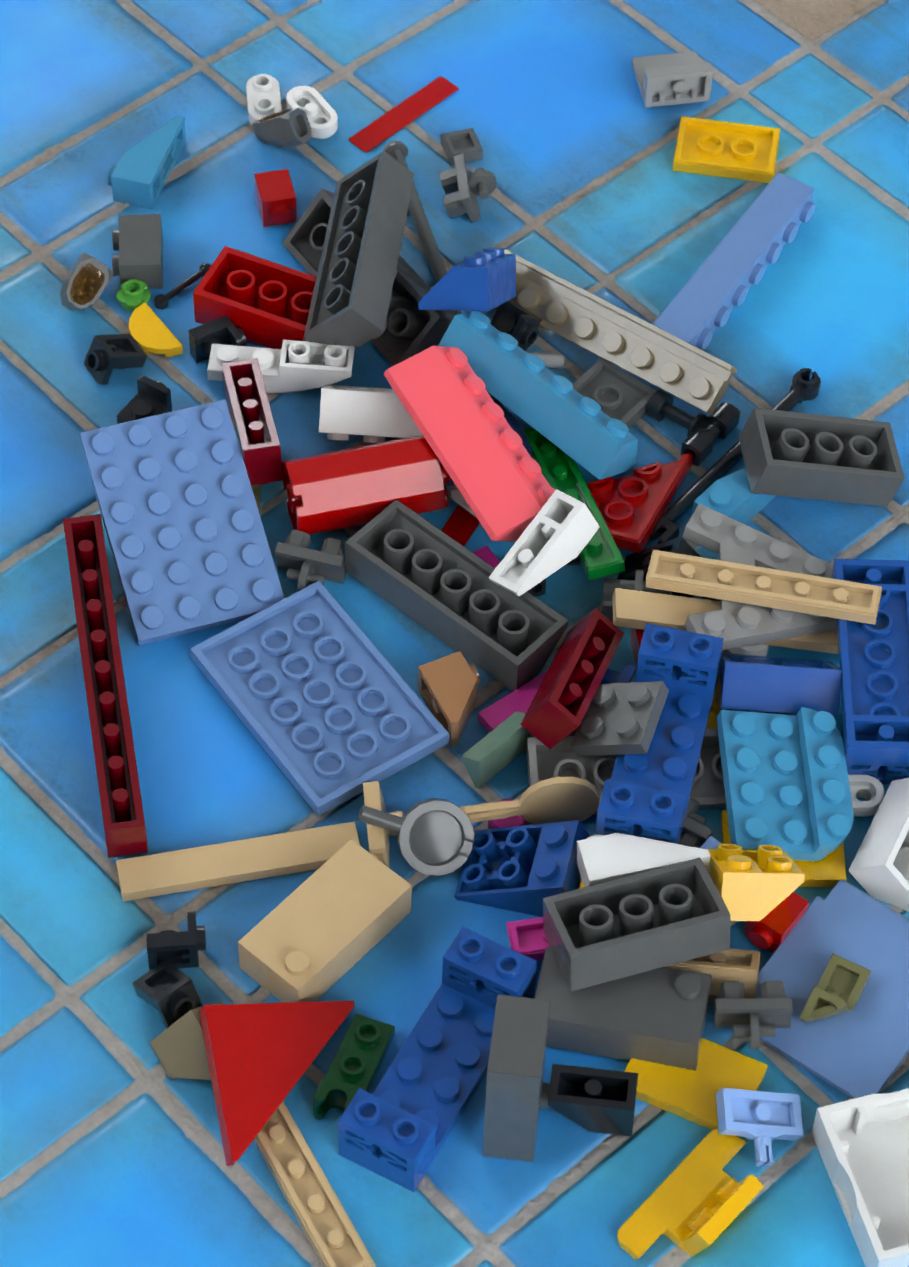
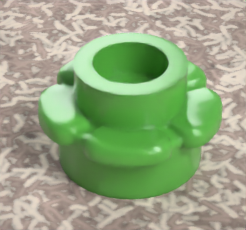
[116,279,151,312]

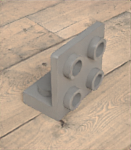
[632,51,713,108]

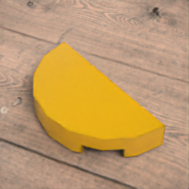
[128,302,183,358]

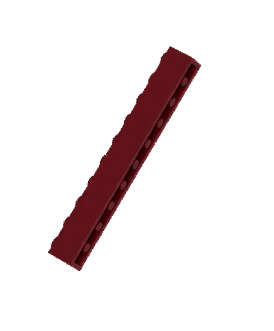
[63,514,148,858]

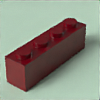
[221,358,283,485]
[521,609,624,749]

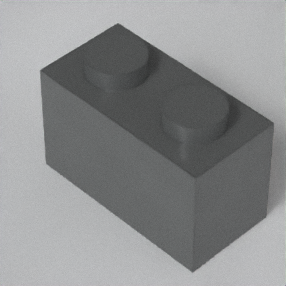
[112,214,163,289]

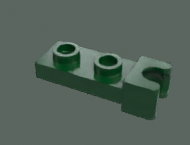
[313,1014,395,1119]

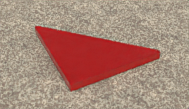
[586,453,692,553]
[199,1000,355,1166]

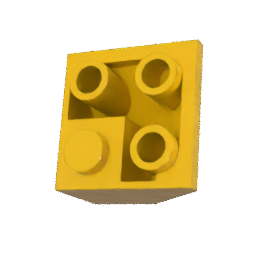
[706,844,805,921]

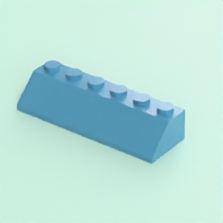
[438,311,638,480]

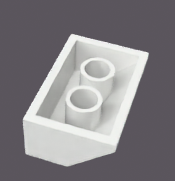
[319,385,422,443]
[848,778,909,912]

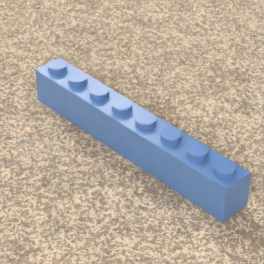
[652,172,815,350]

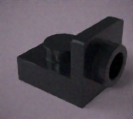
[490,300,542,351]
[189,315,247,364]
[84,334,147,385]
[117,375,172,424]
[146,911,206,970]
[132,960,203,1028]

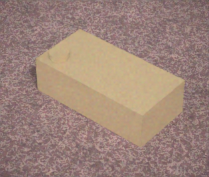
[238,839,412,1003]

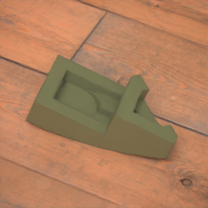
[799,954,871,1023]

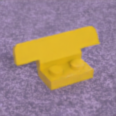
[617,1129,764,1260]

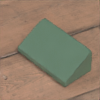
[461,711,534,789]

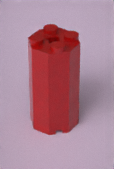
[282,435,450,534]

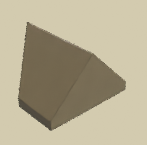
[149,1001,223,1080]

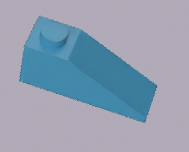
[108,115,186,210]
[692,468,776,525]

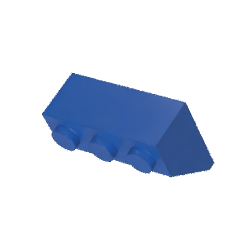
[418,248,516,311]
[716,653,842,717]

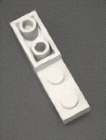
[207,340,355,393]

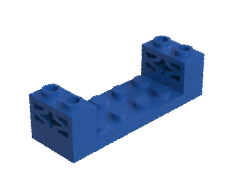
[831,559,909,784]
[595,623,724,844]
[338,926,537,1192]

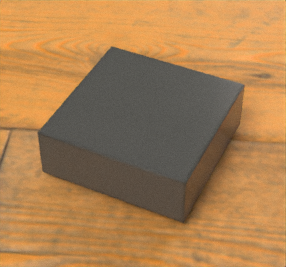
[441,128,483,166]

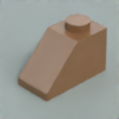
[418,651,480,746]

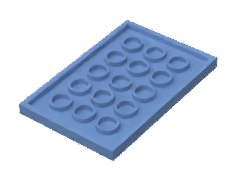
[80,399,285,646]
[190,581,450,817]

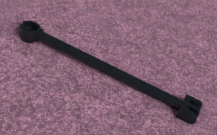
[649,368,821,545]

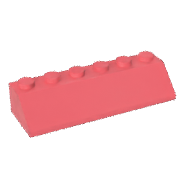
[383,346,555,542]

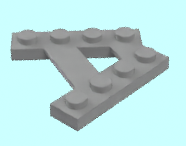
[682,504,837,650]

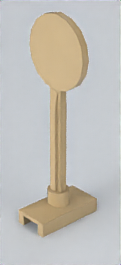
[363,777,600,867]

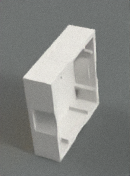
[811,1088,909,1267]

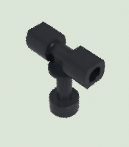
[645,389,740,466]

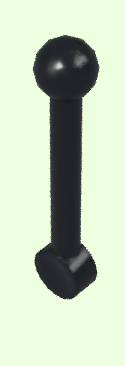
[154,263,211,309]

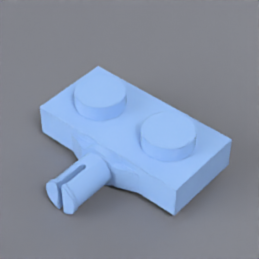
[716,1088,803,1167]

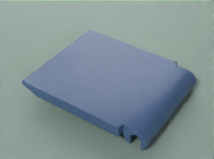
[755,879,909,1099]

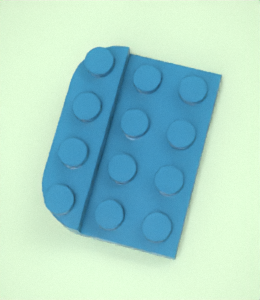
[716,707,854,861]

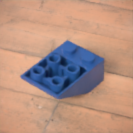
[454,820,590,917]

